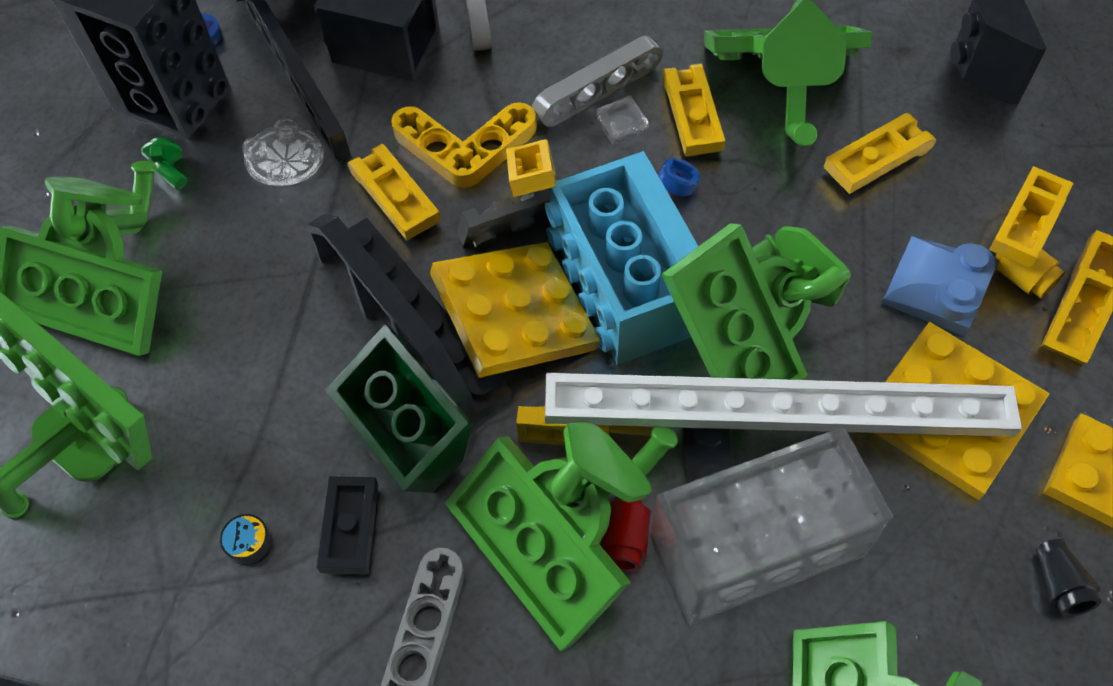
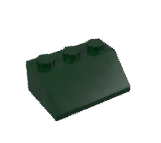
[325,324,473,493]

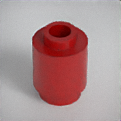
[599,497,651,571]

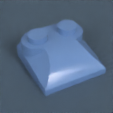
[882,236,996,337]

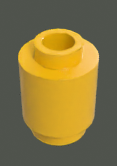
[995,249,1065,299]

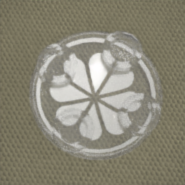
[242,118,324,186]

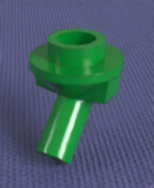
[141,137,187,190]

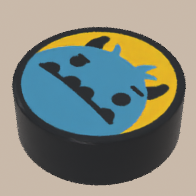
[220,514,272,565]

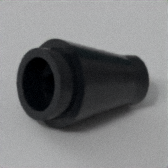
[1036,539,1102,617]

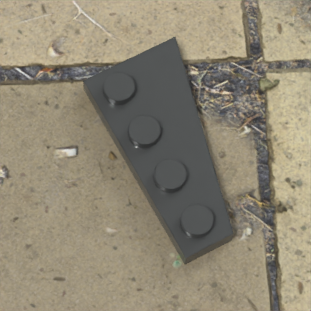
[456,165,602,248]

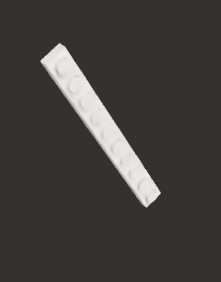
[545,373,1022,437]

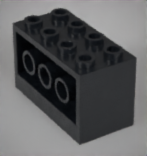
[53,0,230,139]

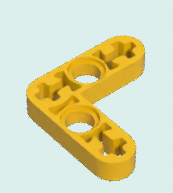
[391,102,537,188]

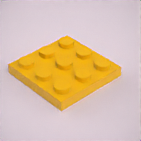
[430,242,601,378]
[874,321,1050,501]

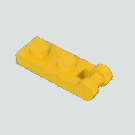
[662,64,725,157]
[824,113,937,194]
[347,144,441,241]

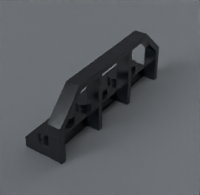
[306,214,513,426]

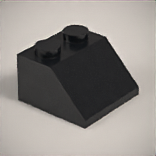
[950,0,1047,104]

